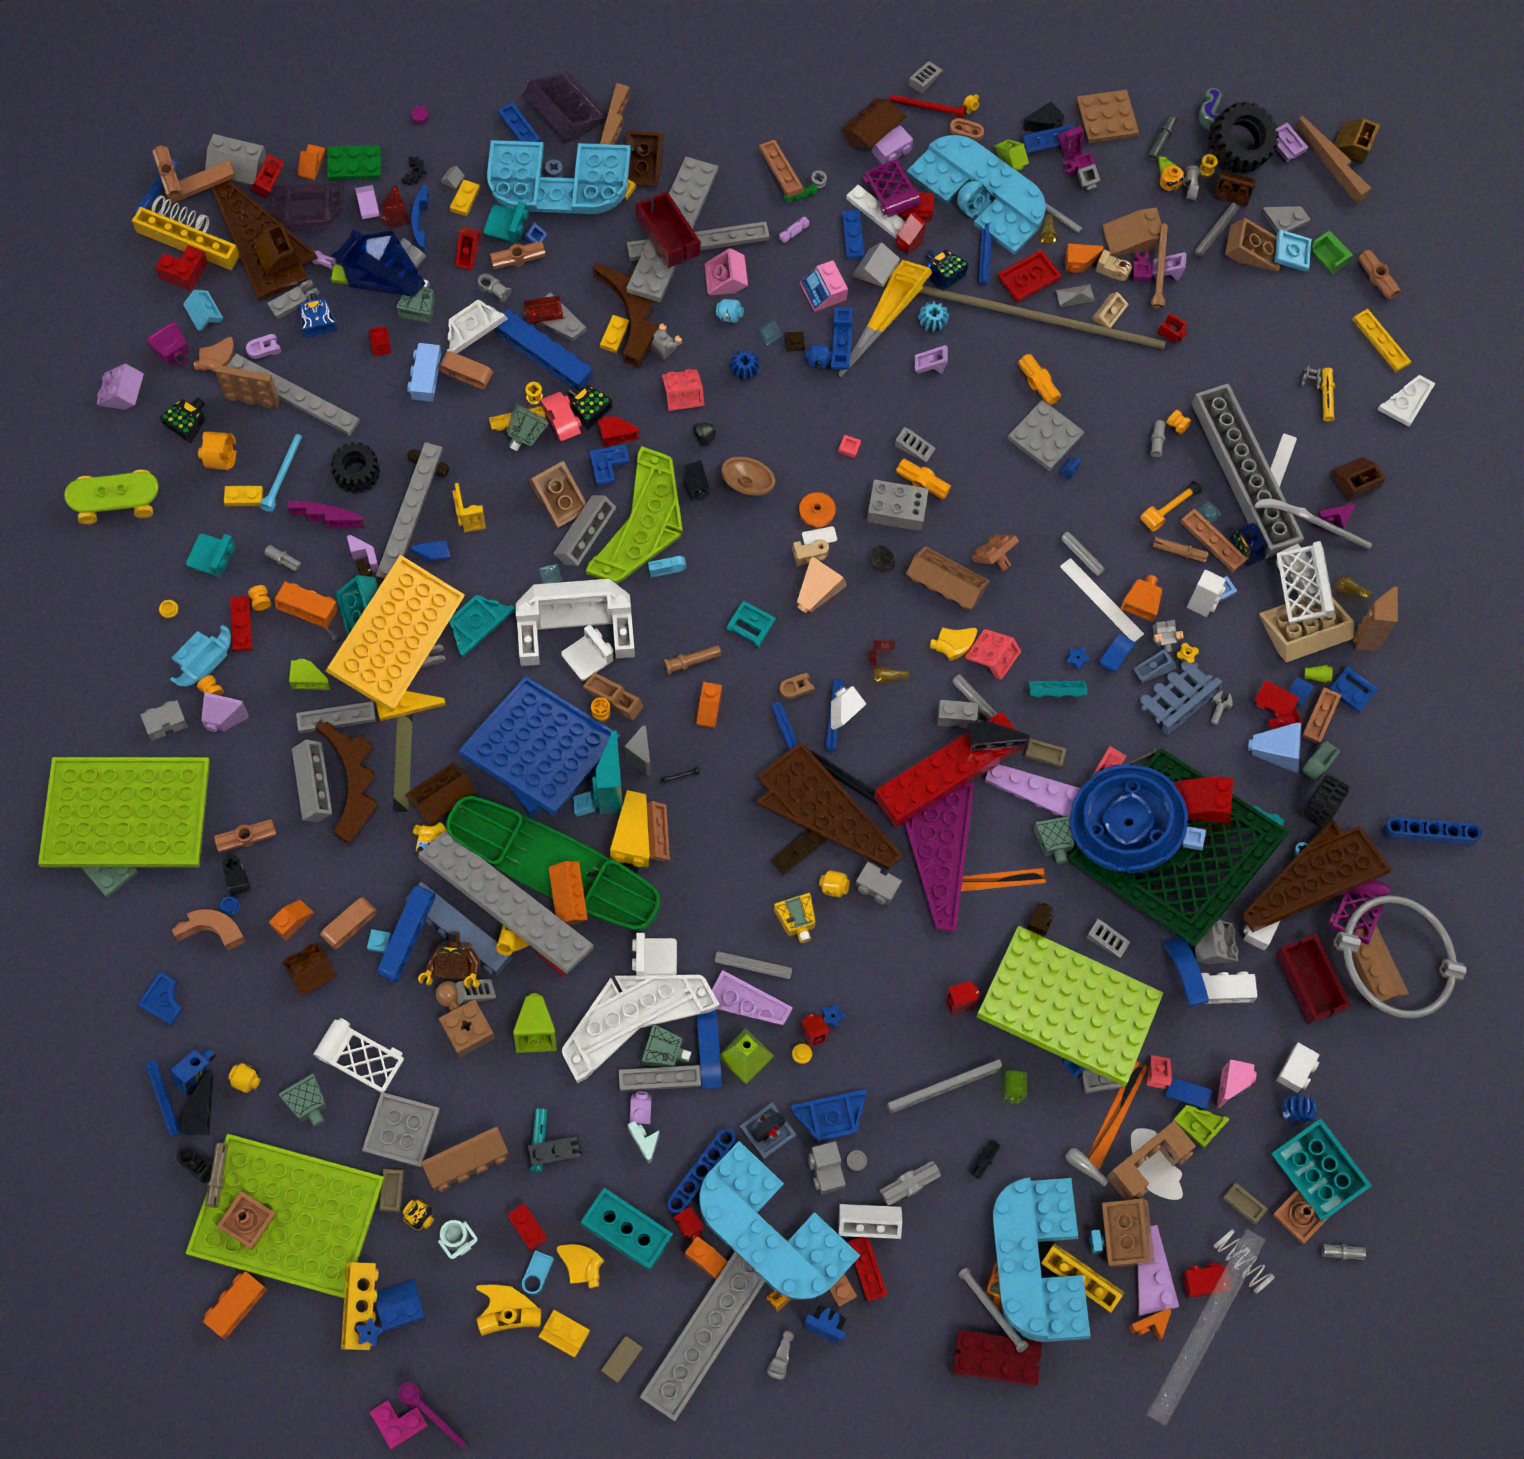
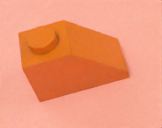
[1065,243,1104,273]
[696,682,722,728]
[269,899,314,941]
[685,1236,728,1280]

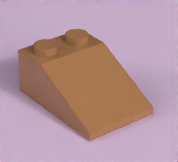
[1102,208,1161,256]
[1225,217,1280,272]
[528,461,586,528]

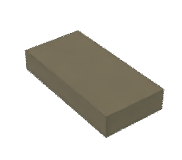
[1024,738,1067,768]
[379,1169,405,1213]
[1222,1182,1268,1225]
[601,1336,643,1384]

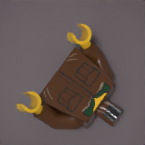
[418,931,481,989]

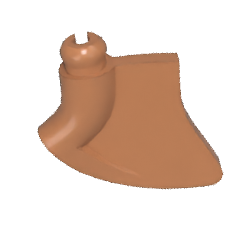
[193,337,234,372]

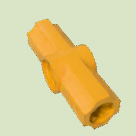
[1018,354,1061,405]
[896,458,951,500]

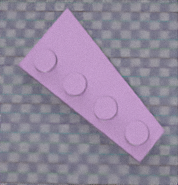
[712,970,793,1026]
[1137,1225,1179,1317]

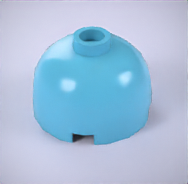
[957,181,992,218]

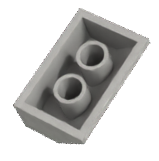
[205,134,267,186]

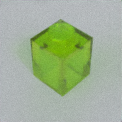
[1004,1071,1027,1103]

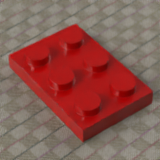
[997,250,1062,303]

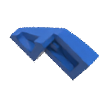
[410,541,451,563]

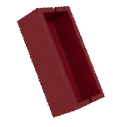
[635,191,701,268]
[1275,934,1351,1026]
[951,1330,1042,1388]

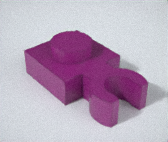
[1063,151,1096,176]
[1132,251,1152,281]

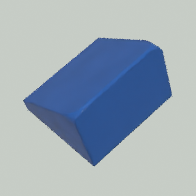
[521,223,547,244]
[1058,457,1081,479]
[1289,677,1314,706]

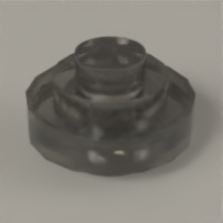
[871,545,895,572]

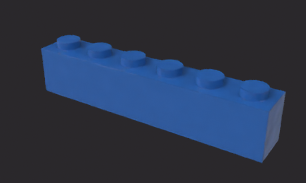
[495,310,593,391]

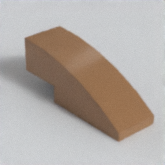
[583,672,644,721]

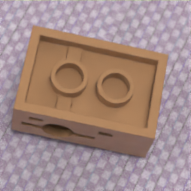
[1102,1199,1155,1268]

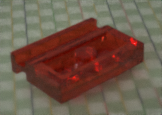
[524,295,563,323]

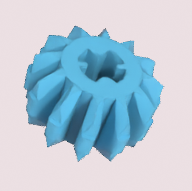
[918,301,949,333]

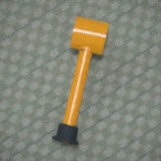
[1140,480,1202,532]

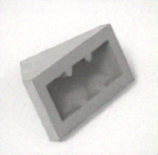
[1055,284,1095,307]

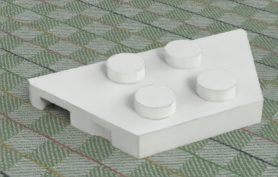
[447,299,508,354]

